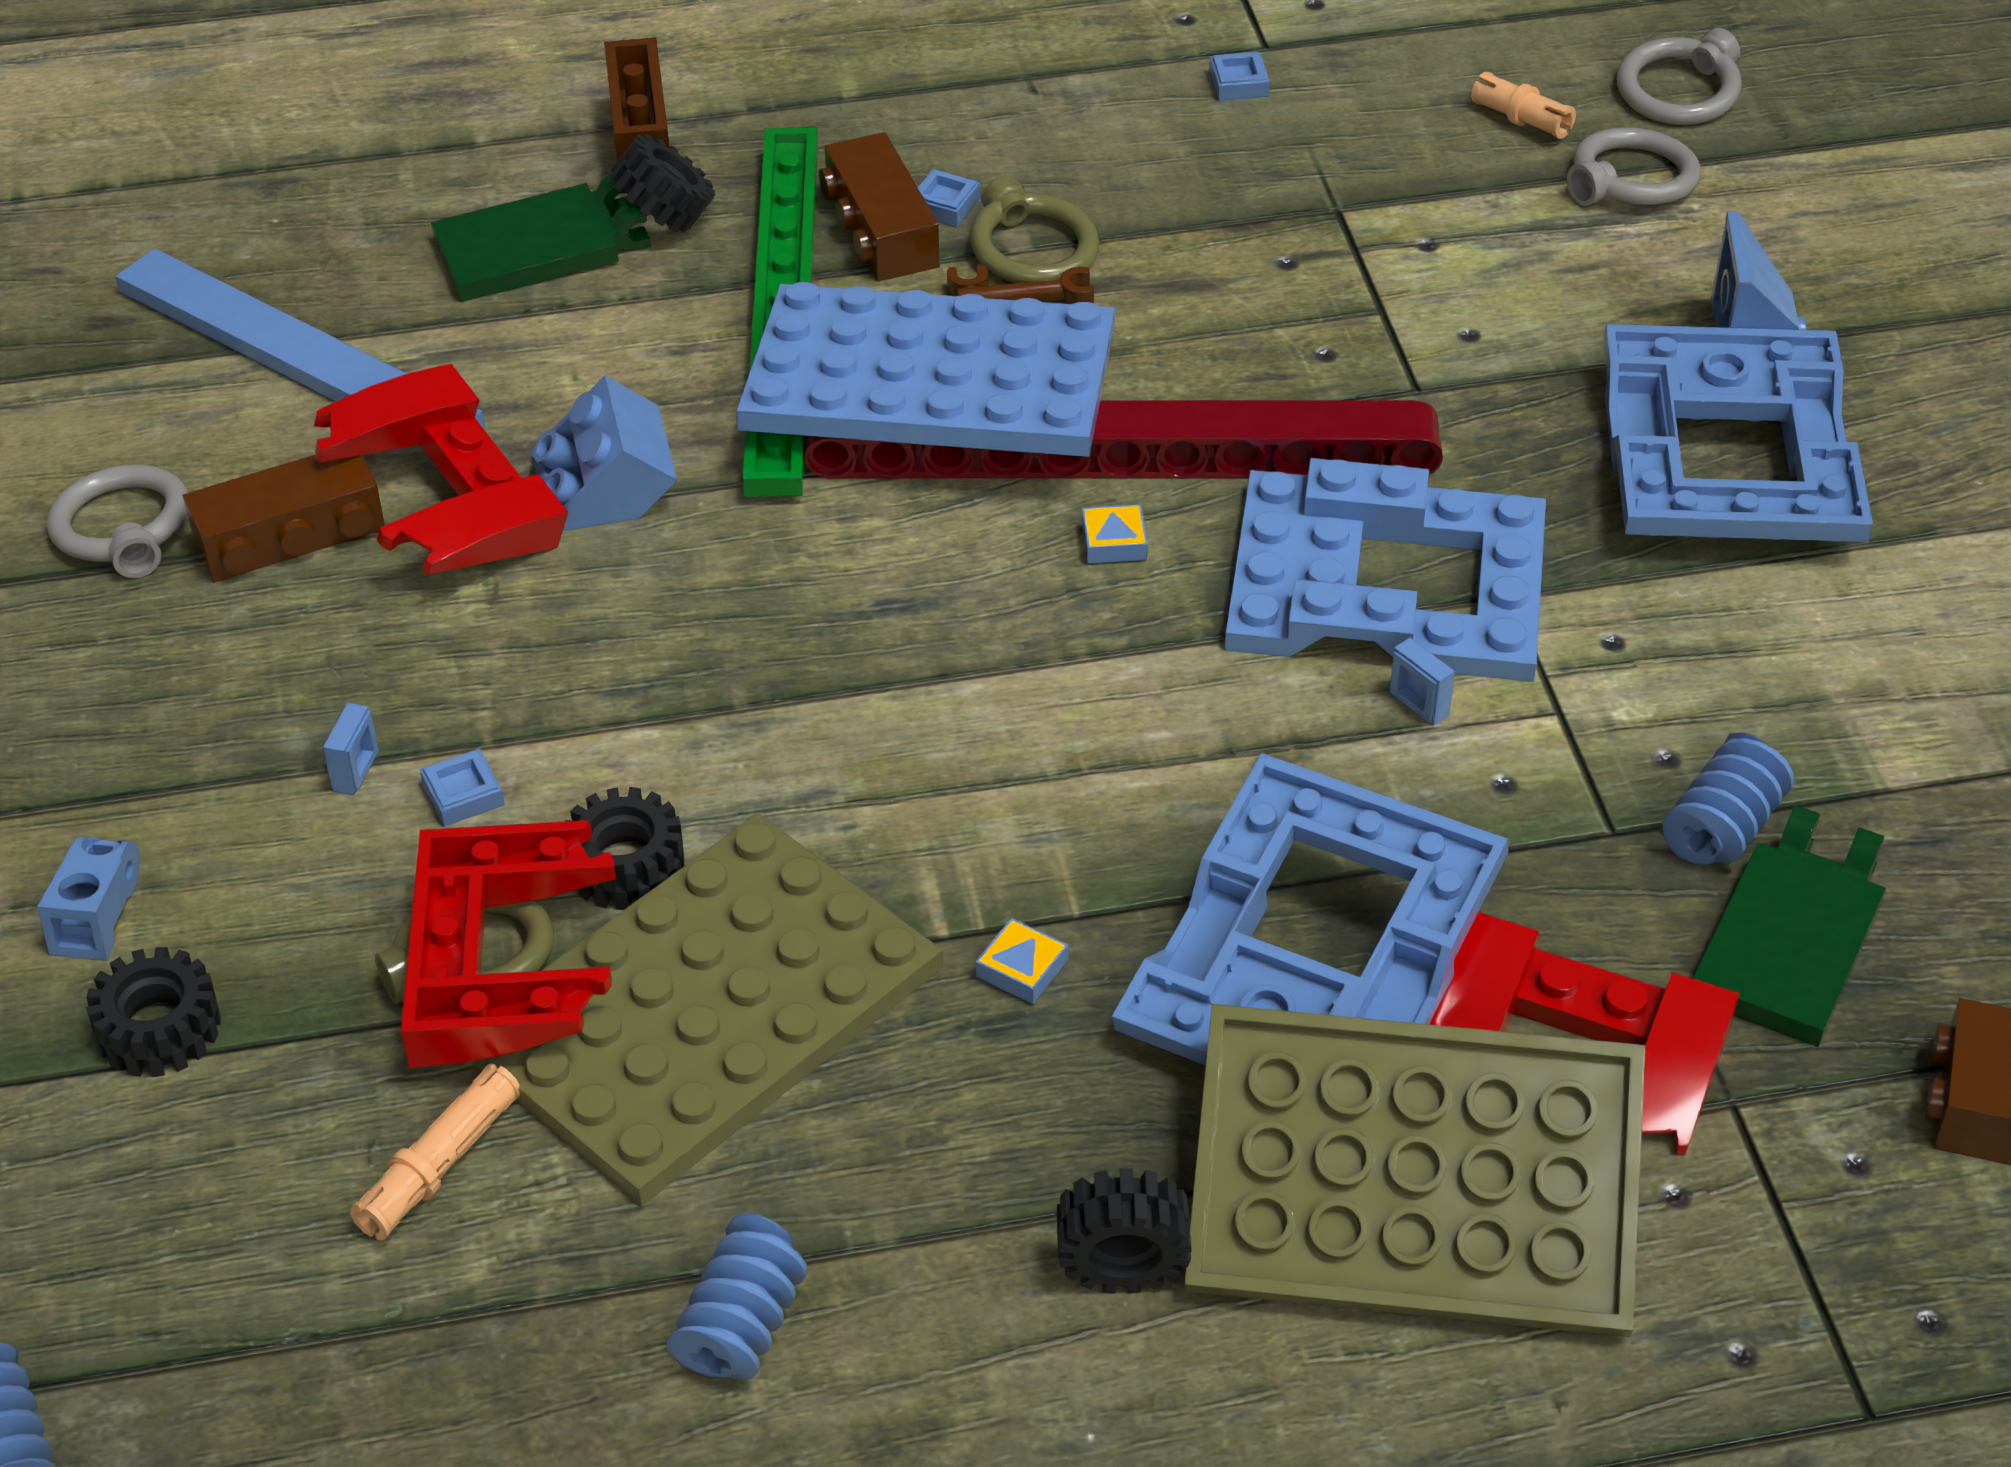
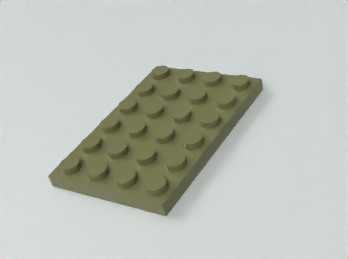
[470,813,943,1207]
[1185,1004,1645,1337]

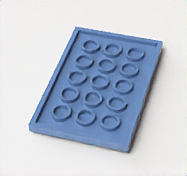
[737,282,1115,457]

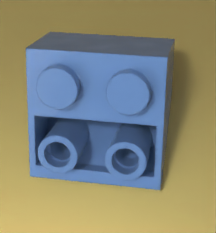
[531,375,677,531]

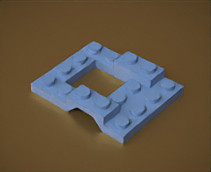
[1603,324,1873,542]
[1225,458,1546,682]
[1112,753,1508,1066]

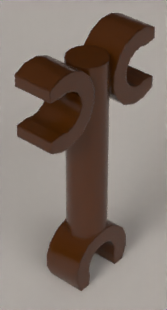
[947,264,1094,304]

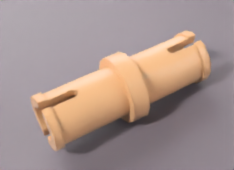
[1471,72,1576,139]

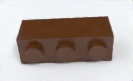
[604,37,669,161]
[819,132,940,282]
[182,455,385,583]

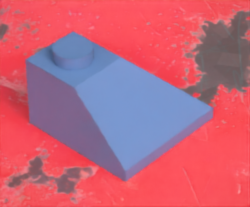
[1710,212,1806,330]

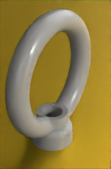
[1617,28,1742,125]
[1567,127,1701,206]
[47,464,188,578]

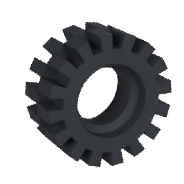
[611,134,715,232]
[565,787,685,910]
[86,947,221,1077]
[1056,1168,1192,1294]

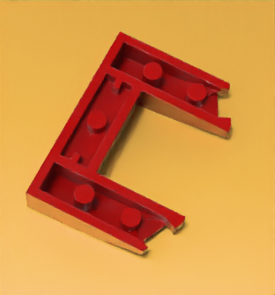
[314,364,568,575]
[401,820,616,1068]
[1429,912,1739,1156]

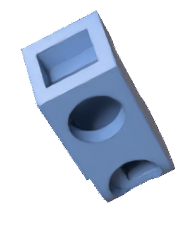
[37,836,140,961]

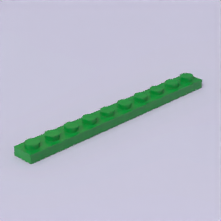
[743,127,818,497]

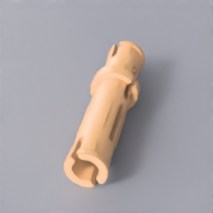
[350,1063,520,1241]

